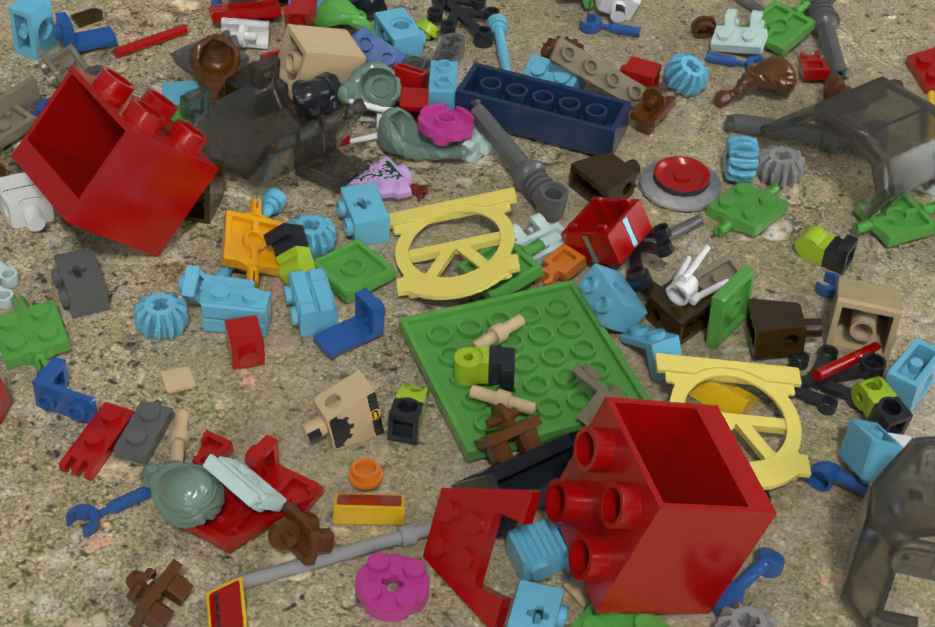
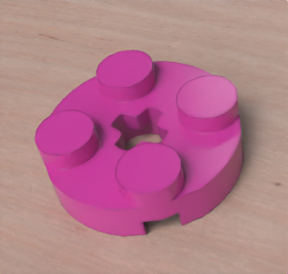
[417,103,474,146]
[355,552,430,622]

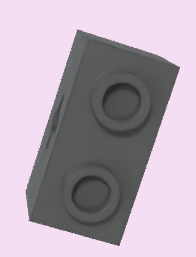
[51,247,110,319]

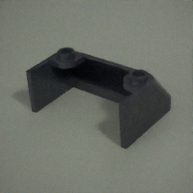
[450,429,580,539]

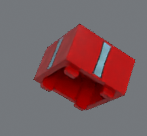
[561,197,653,265]

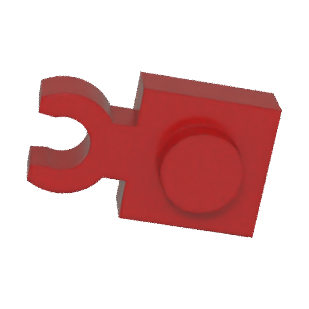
[799,51,831,82]

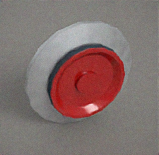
[639,156,722,212]

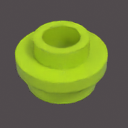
[416,17,439,40]

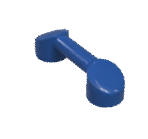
[806,461,900,523]
[712,547,785,617]

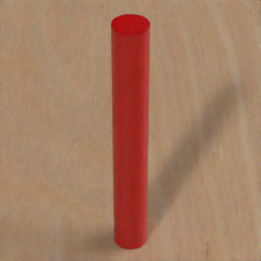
[113,24,188,59]
[812,342,881,382]

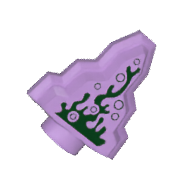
[345,157,412,201]

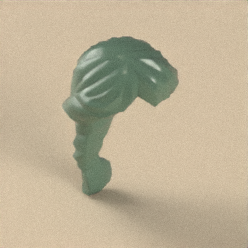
[337,61,402,113]
[377,107,468,162]
[140,461,225,529]

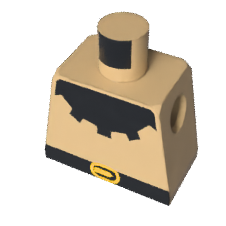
[301,370,384,450]

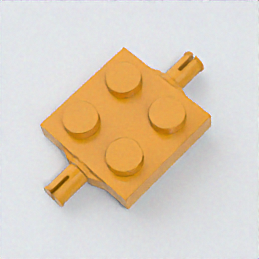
[221,198,286,288]

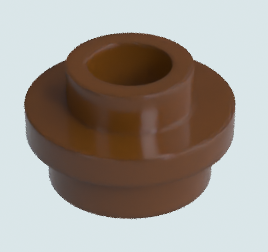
[690,15,716,39]

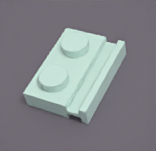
[203,454,287,512]

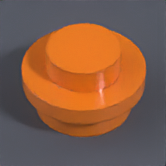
[348,457,383,490]

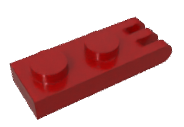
[209,0,282,22]
[59,402,135,481]

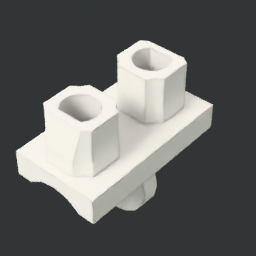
[221,17,269,49]

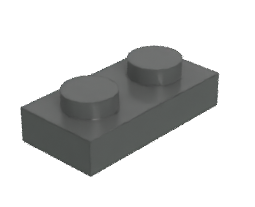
[114,401,174,465]

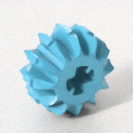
[663,52,710,98]
[723,135,760,183]
[289,212,337,259]
[134,290,189,342]

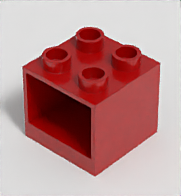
[11,65,219,257]
[545,397,777,614]

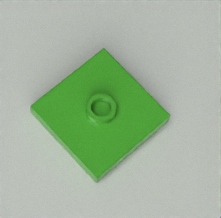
[313,239,396,303]
[706,265,755,349]

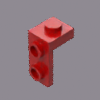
[284,0,317,29]
[245,434,323,513]

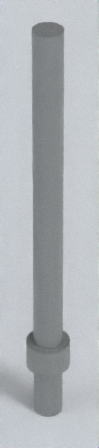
[230,521,432,589]

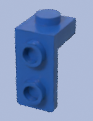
[53,12,117,53]
[351,26,406,69]
[313,288,385,358]
[32,356,97,424]

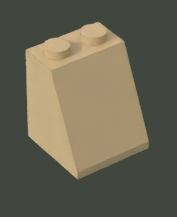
[274,24,366,100]
[825,277,902,361]

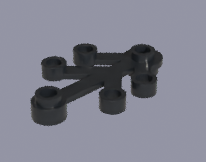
[427,0,500,49]
[599,223,674,292]
[787,345,887,415]

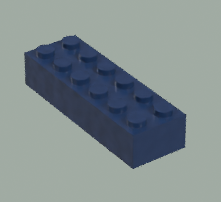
[454,62,631,156]

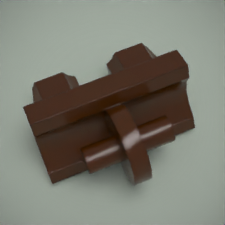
[629,86,676,135]
[473,403,543,465]
[268,503,335,565]
[125,559,194,627]

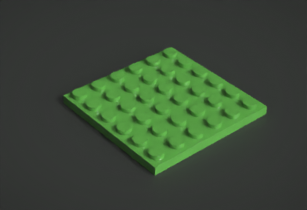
[399,279,650,462]

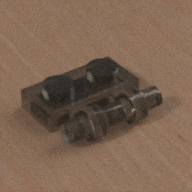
[295,146,370,193]

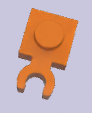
[533,243,587,286]

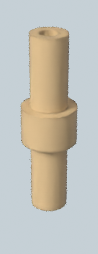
[469,314,525,347]
[469,385,537,416]
[168,410,190,463]

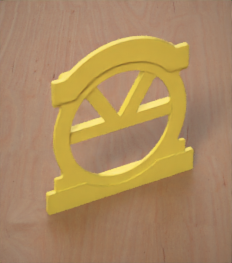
[388,187,520,300]
[655,353,811,490]

